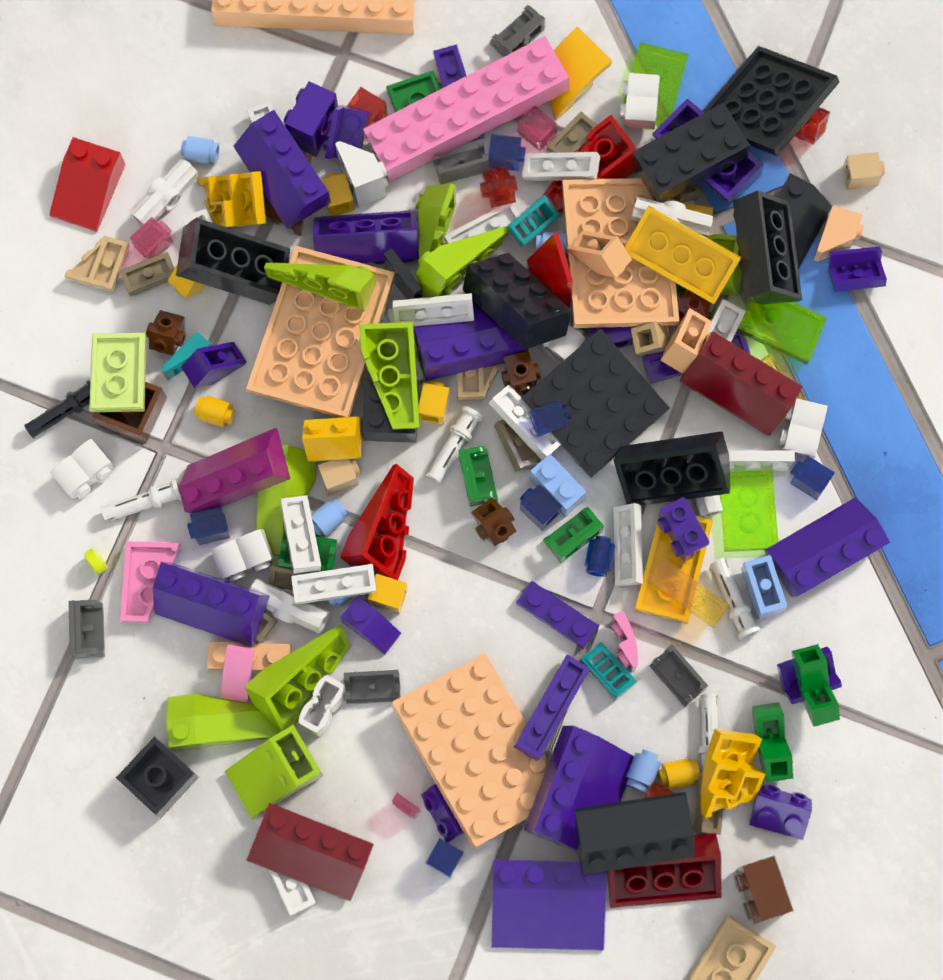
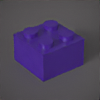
[284,81,338,157]

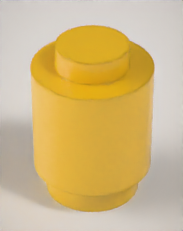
[194,396,236,428]
[658,758,700,791]

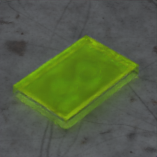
[623,42,688,123]
[737,301,827,365]
[720,470,778,552]

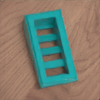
[506,195,560,247]
[161,332,212,380]
[580,642,637,701]

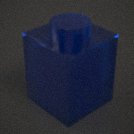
[488,134,526,171]
[528,400,571,437]
[790,455,835,501]
[520,485,562,531]
[187,506,230,546]
[426,838,464,879]

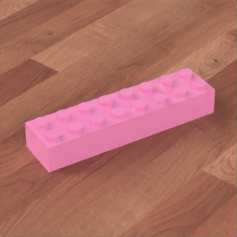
[363,36,570,183]

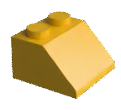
[302,417,363,462]

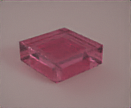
[392,793,421,819]

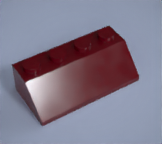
[679,331,803,436]
[246,803,374,901]
[606,833,722,908]

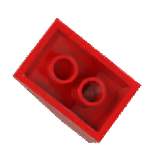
[49,137,126,232]
[526,233,573,308]

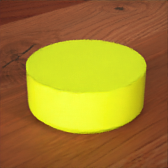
[84,547,108,574]

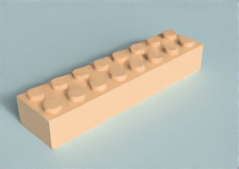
[211,0,416,35]

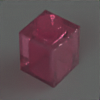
[517,105,558,152]
[130,217,174,259]

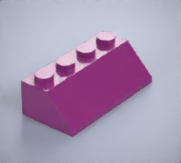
[179,428,291,515]

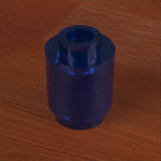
[584,536,616,577]

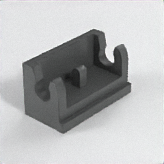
[490,5,545,57]
[433,143,489,185]
[68,600,105,659]
[649,644,708,707]
[344,670,401,704]

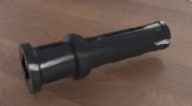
[24,379,90,439]

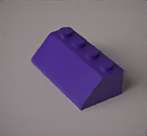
[652,98,764,202]
[233,110,331,229]
[313,210,419,264]
[764,497,890,597]
[153,562,270,647]

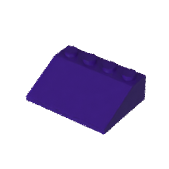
[413,300,529,381]
[524,725,634,853]
[492,860,606,951]

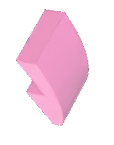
[611,610,638,672]
[221,645,255,703]

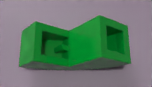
[792,644,840,727]
[752,702,793,782]

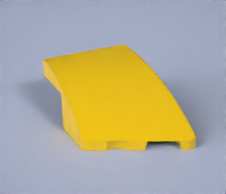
[550,26,612,120]
[197,171,266,227]
[701,729,765,818]

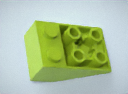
[225,725,324,819]

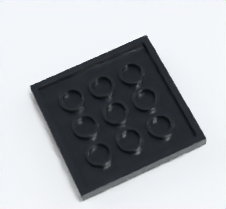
[703,46,840,157]
[521,328,670,478]

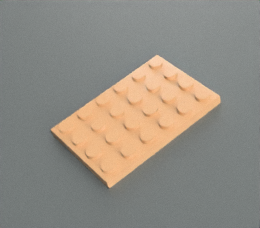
[562,178,679,328]
[246,246,396,418]
[391,653,549,849]

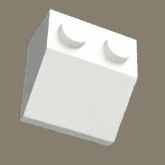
[335,142,389,208]

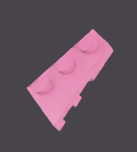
[120,541,181,623]

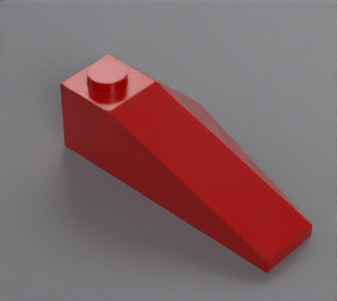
[542,115,637,214]
[340,464,414,580]

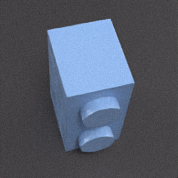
[530,454,586,517]
[741,555,787,620]

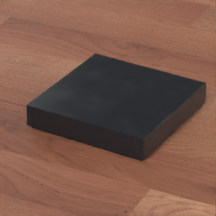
[383,249,423,299]

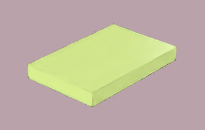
[89,333,146,412]

